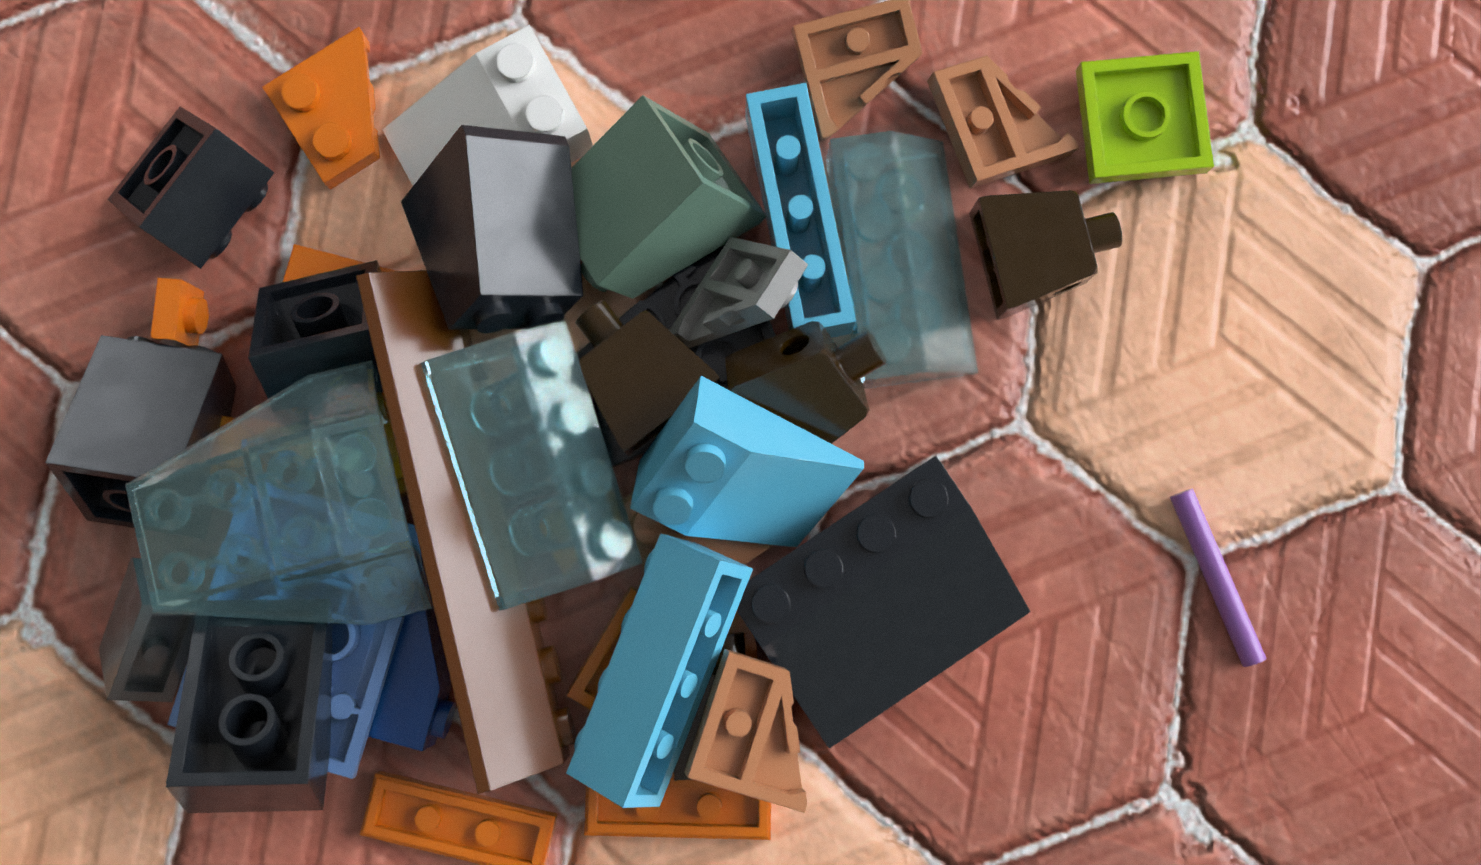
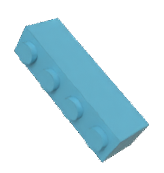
[745,83,856,338]
[566,533,753,808]

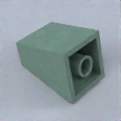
[571,95,767,299]

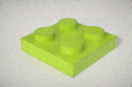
[1076,51,1214,184]

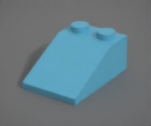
[630,376,864,547]

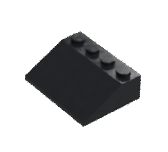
[737,456,1031,749]

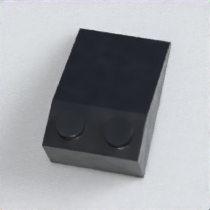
[166,596,333,813]

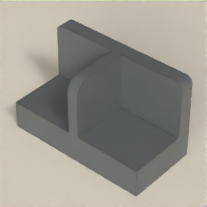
[99,557,205,702]

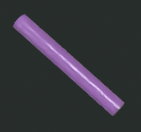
[1170,488,1267,667]

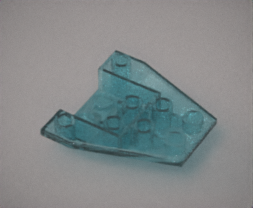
[125,360,433,626]

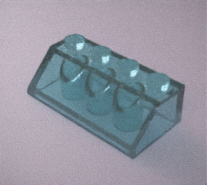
[826,131,978,389]
[421,321,643,611]

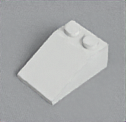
[382,25,593,185]

